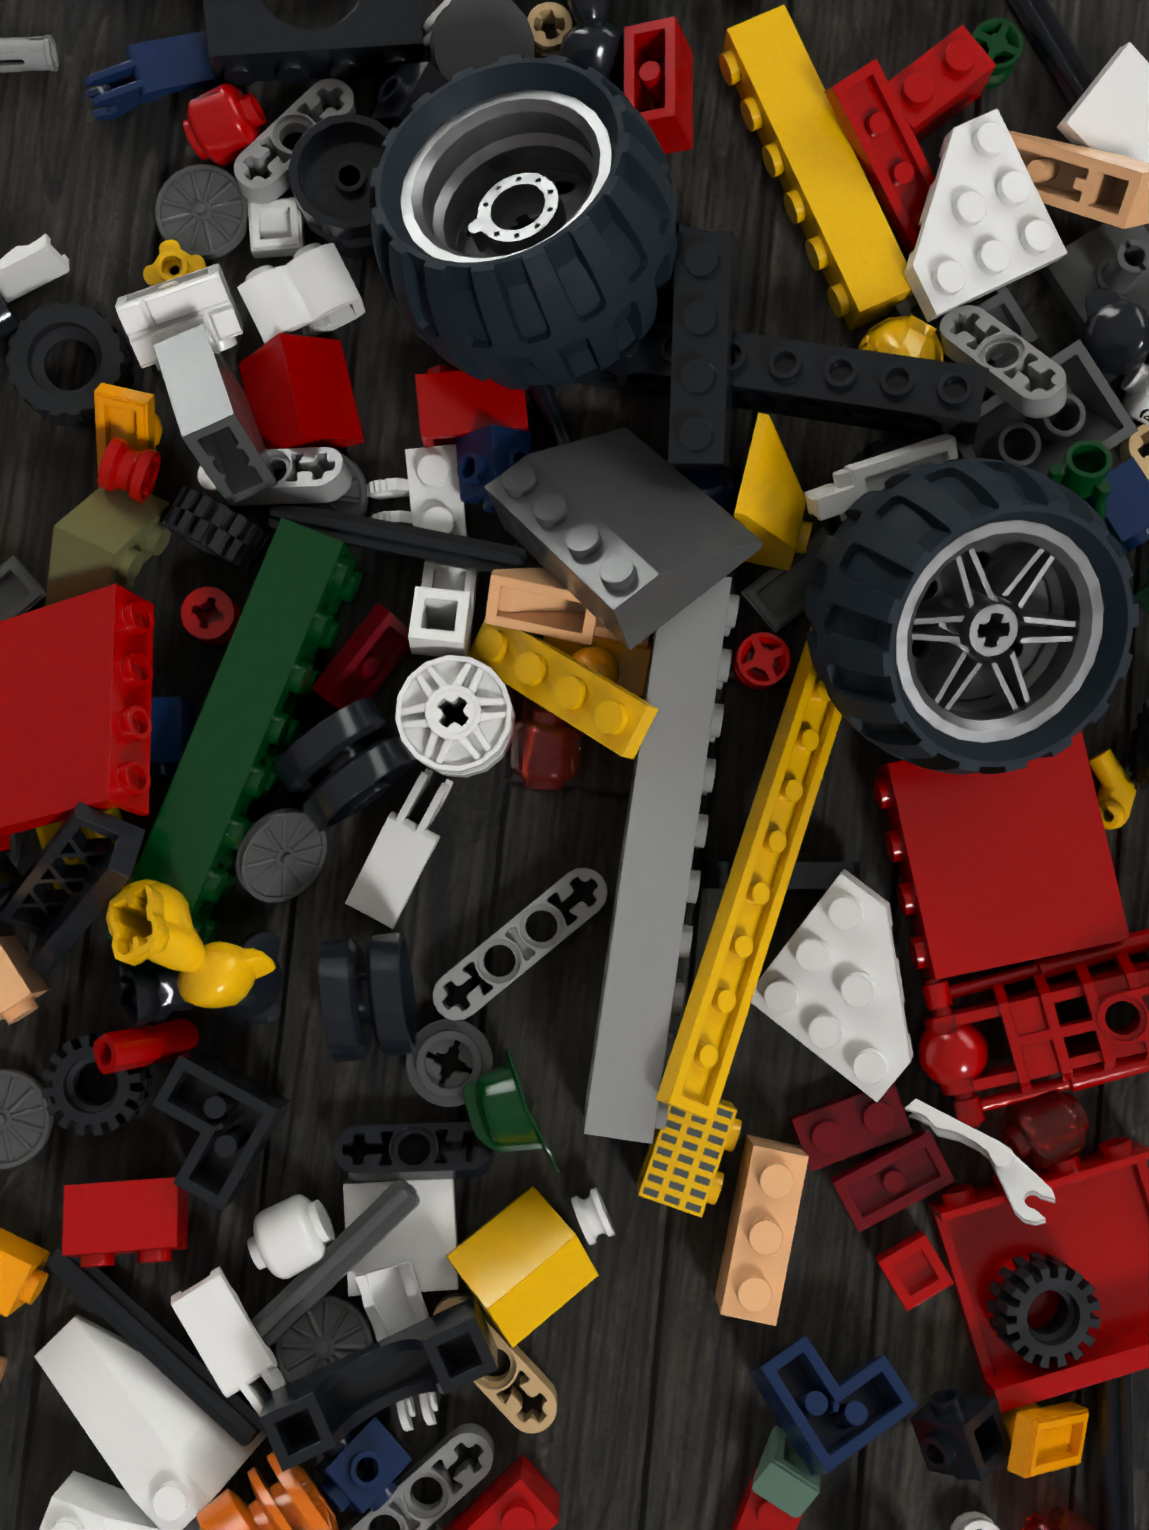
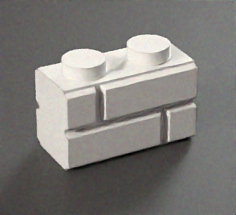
[115,263,243,371]

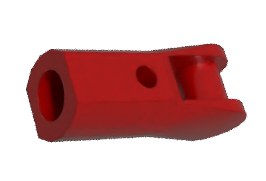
[93,1019,199,1075]

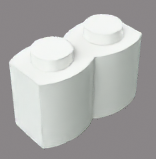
[237,243,365,344]

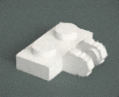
[367,444,468,537]

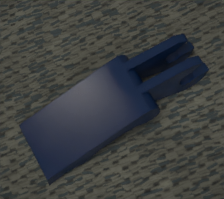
[84,31,221,120]

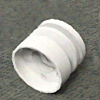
[395,655,516,778]

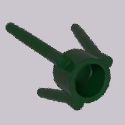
[1047,440,1112,522]

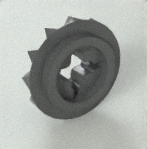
[406,1018,493,1107]

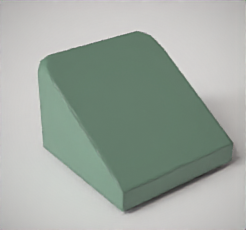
[752,1425,821,1518]

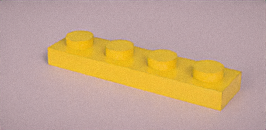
[468,619,659,759]

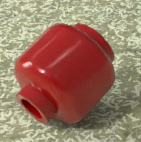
[183,82,266,166]

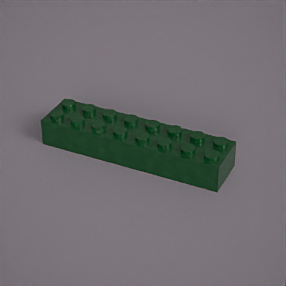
[107,517,362,945]

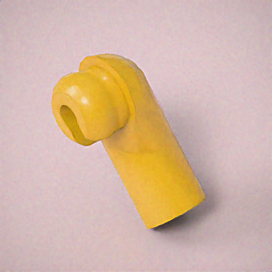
[1089,748,1136,830]

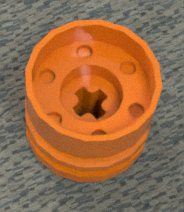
[196,1451,339,1530]

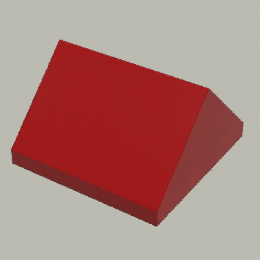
[238,333,365,449]

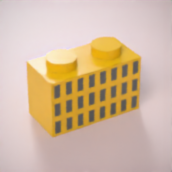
[636,1099,742,1218]

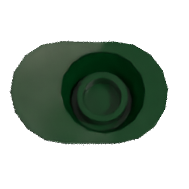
[462,1048,560,1174]

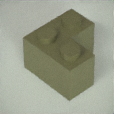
[45,488,171,606]

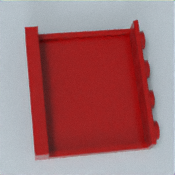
[0,583,155,852]
[873,730,1130,980]
[928,1137,1149,1413]

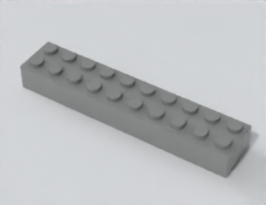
[583,577,739,1144]

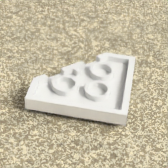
[904,108,1067,322]
[751,869,913,1102]

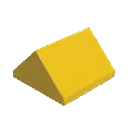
[445,1186,599,1348]

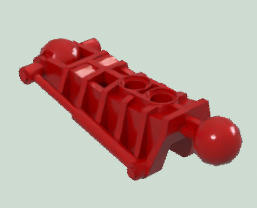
[917,928,1149,1128]

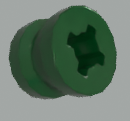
[972,18,1024,89]

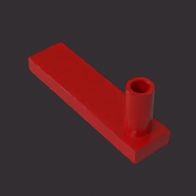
[824,58,935,258]

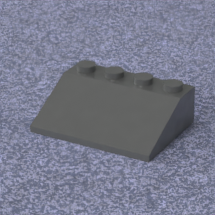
[485,427,763,650]

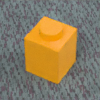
[0,1228,51,1317]

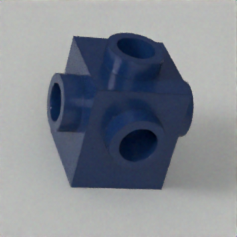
[455,424,532,513]
[314,1416,412,1513]

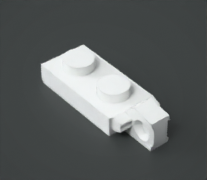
[804,433,958,521]

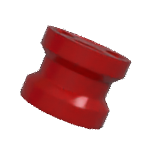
[97,436,161,504]
[181,586,242,646]
[732,632,791,691]

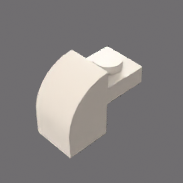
[408,561,479,657]

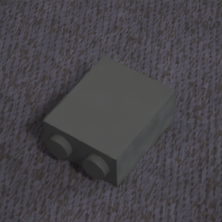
[153,323,278,506]

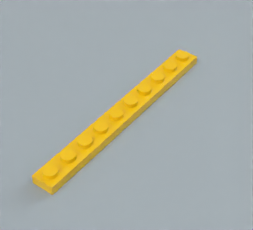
[656,624,842,1121]

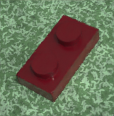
[311,603,410,710]
[789,1083,913,1172]
[830,1128,956,1233]

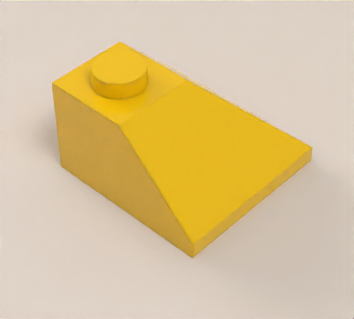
[734,413,813,571]

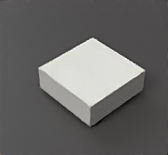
[247,197,306,259]

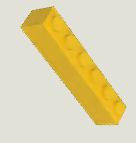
[719,4,914,331]

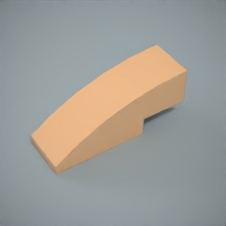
[485,568,650,646]

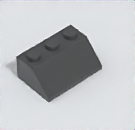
[956,339,1139,476]

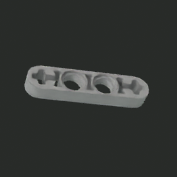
[433,868,608,1021]
[341,1423,494,1530]

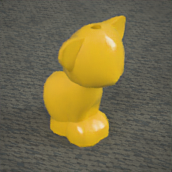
[106,879,276,1009]

